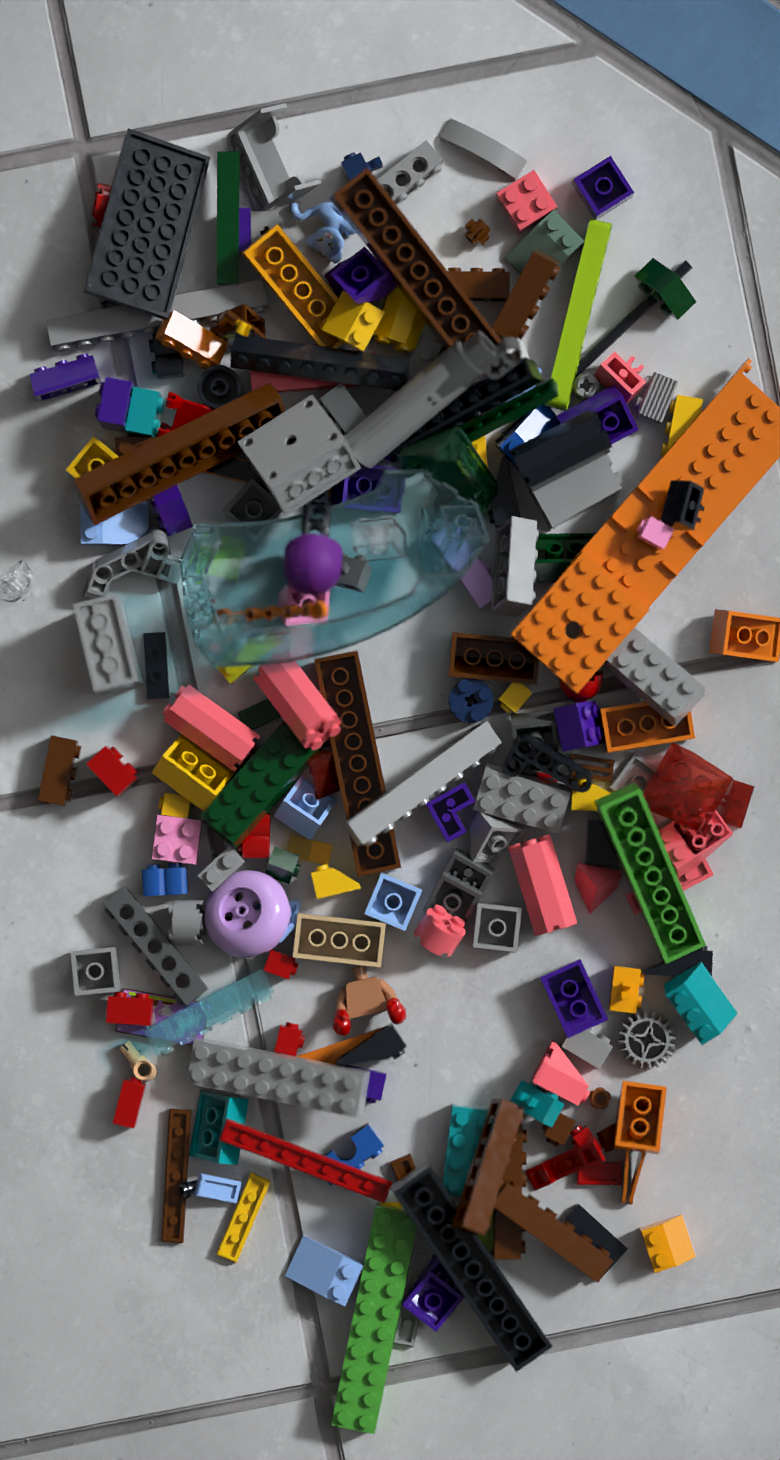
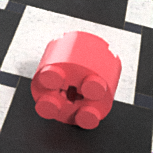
[414,905,466,957]

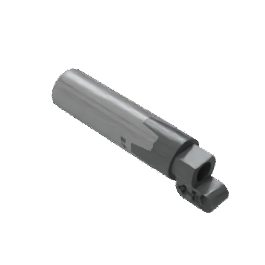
[344,331,522,468]

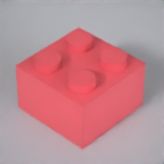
[496,170,557,234]

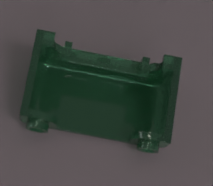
[398,427,498,522]

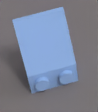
[81,501,149,546]
[285,1235,364,1306]

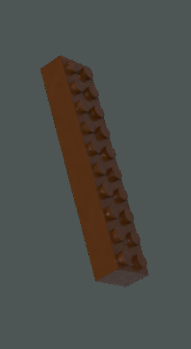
[330,168,501,349]
[73,383,285,526]
[314,650,401,876]

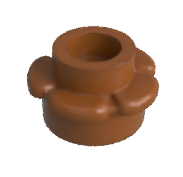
[589,1087,611,1109]

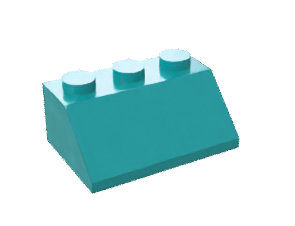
[664,962,738,1045]
[189,1090,249,1165]

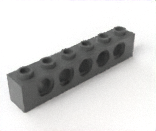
[103,886,209,1006]

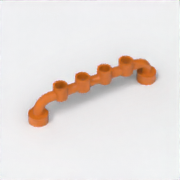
[214,601,328,627]

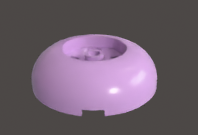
[204,870,291,958]

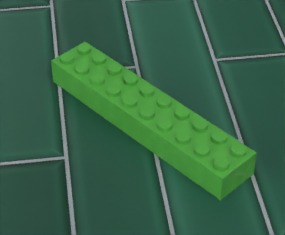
[331,1203,417,1434]

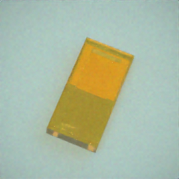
[287,835,334,866]

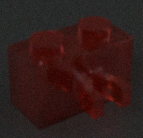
[709,780,755,829]

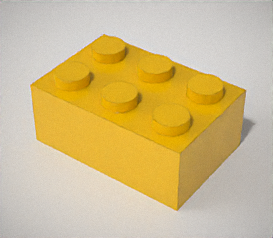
[151,734,235,811]

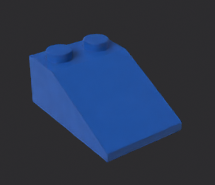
[495,404,560,474]

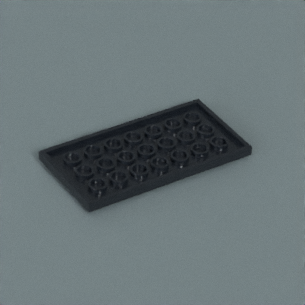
[83,128,211,320]

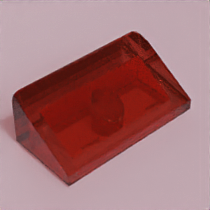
[307,750,340,799]

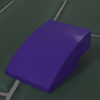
[402,1255,464,1332]

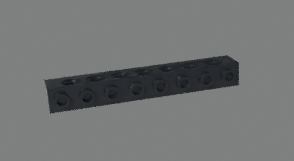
[383,357,543,463]

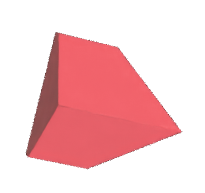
[574,863,622,914]

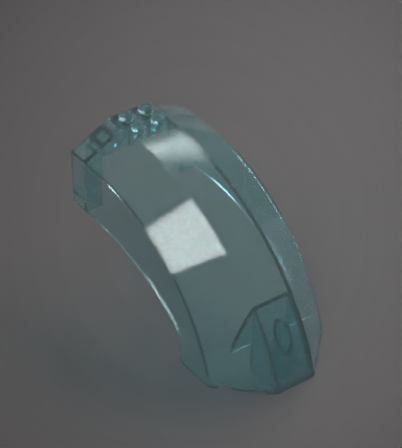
[180,469,490,667]

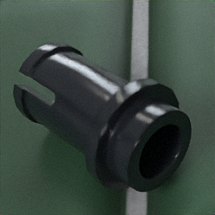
[178,1180,197,1198]

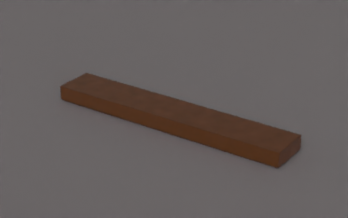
[161,1108,192,1243]

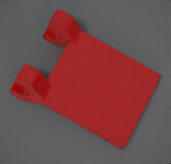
[156,392,215,437]

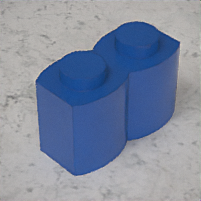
[142,863,189,896]

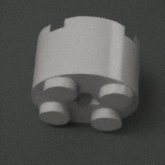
[169,900,206,945]

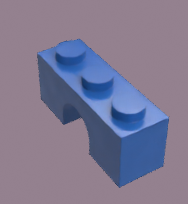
[324,1123,384,1186]

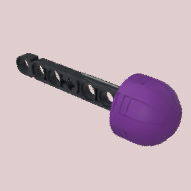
[284,489,343,595]

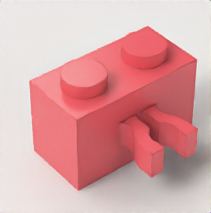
[594,352,646,404]

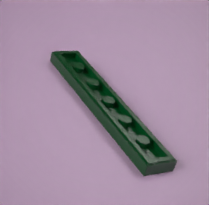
[217,151,240,285]

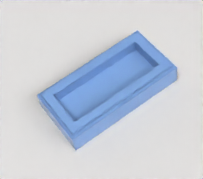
[194,1173,242,1203]

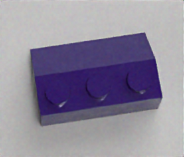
[30,353,102,402]

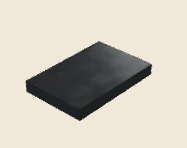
[561,1203,628,1276]

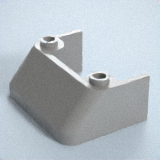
[227,103,321,211]

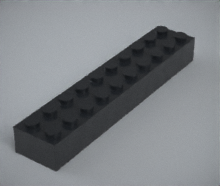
[389,1162,553,1372]

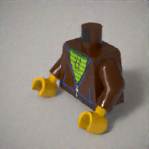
[210,304,266,345]

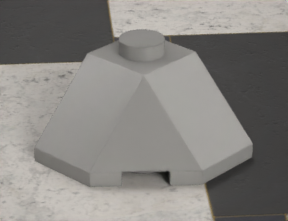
[469,811,525,863]

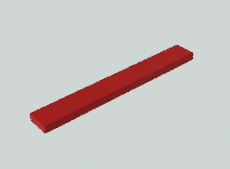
[219,1118,393,1204]

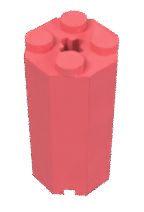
[253,652,341,750]
[162,685,261,773]
[508,834,577,936]

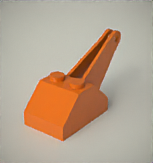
[614,1080,667,1205]

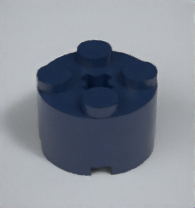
[448,678,493,724]

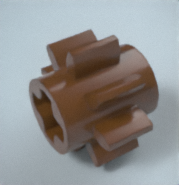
[464,218,490,246]

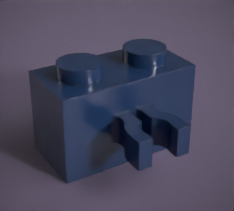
[341,152,383,182]

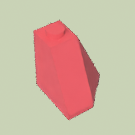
[531,1040,590,1106]

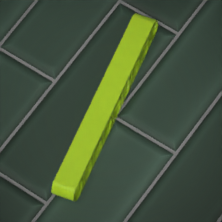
[545,219,612,411]

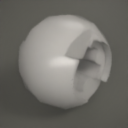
[573,373,600,400]

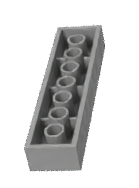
[187,1038,371,1118]

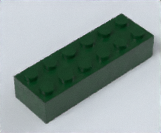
[200,720,322,849]

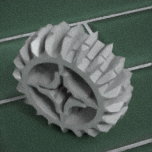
[617,1009,677,1070]

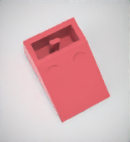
[658,799,733,877]

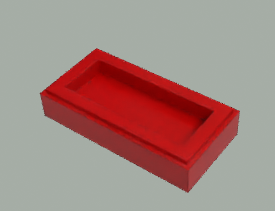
[577,1162,622,1185]

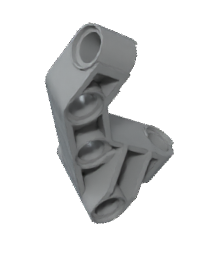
[83,527,185,600]

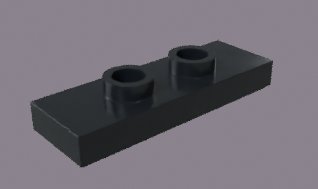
[143,632,170,699]

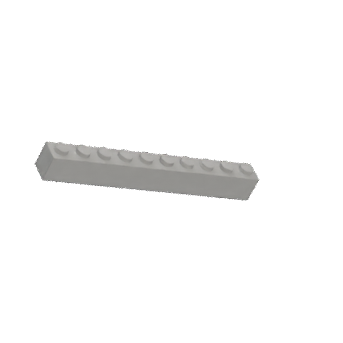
[46,279,268,351]

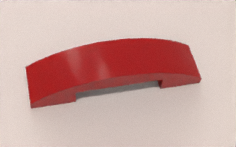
[525,1140,605,1191]

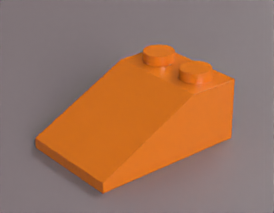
[709,609,780,662]

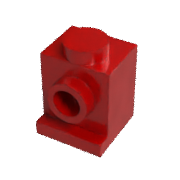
[570,1125,602,1150]

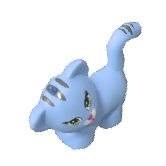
[290,202,356,264]

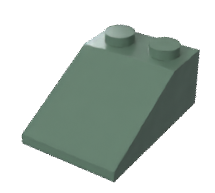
[505,209,584,275]

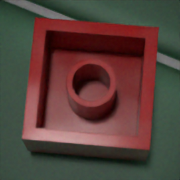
[86,746,139,797]

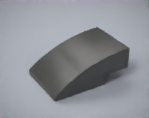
[423,848,495,926]

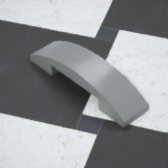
[440,118,527,180]

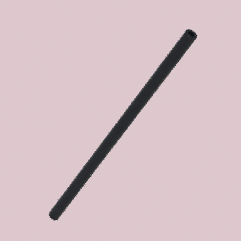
[494,260,692,443]

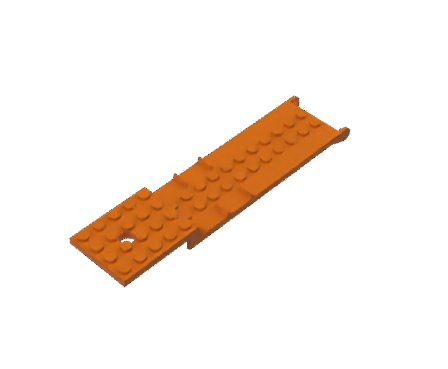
[510,358,780,693]

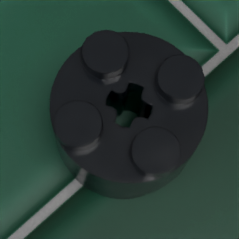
[197,365,242,409]

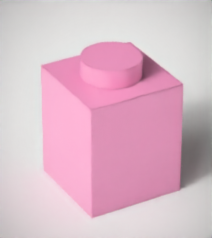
[636,517,674,550]

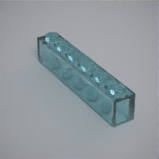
[144,968,274,1056]

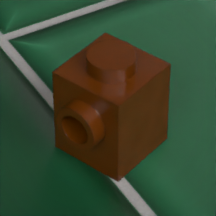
[542,1113,576,1146]

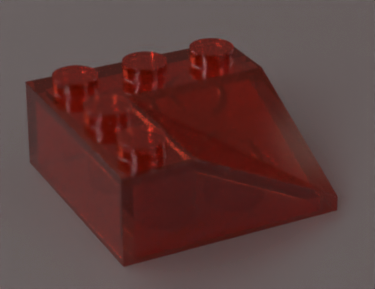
[643,743,733,834]

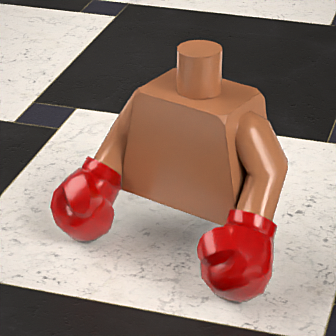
[332,966,406,1036]

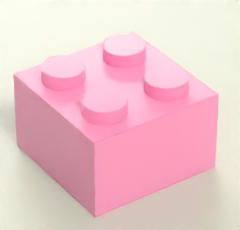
[152,815,203,864]

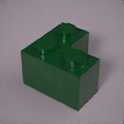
[634,258,696,320]

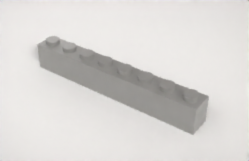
[343,721,502,846]

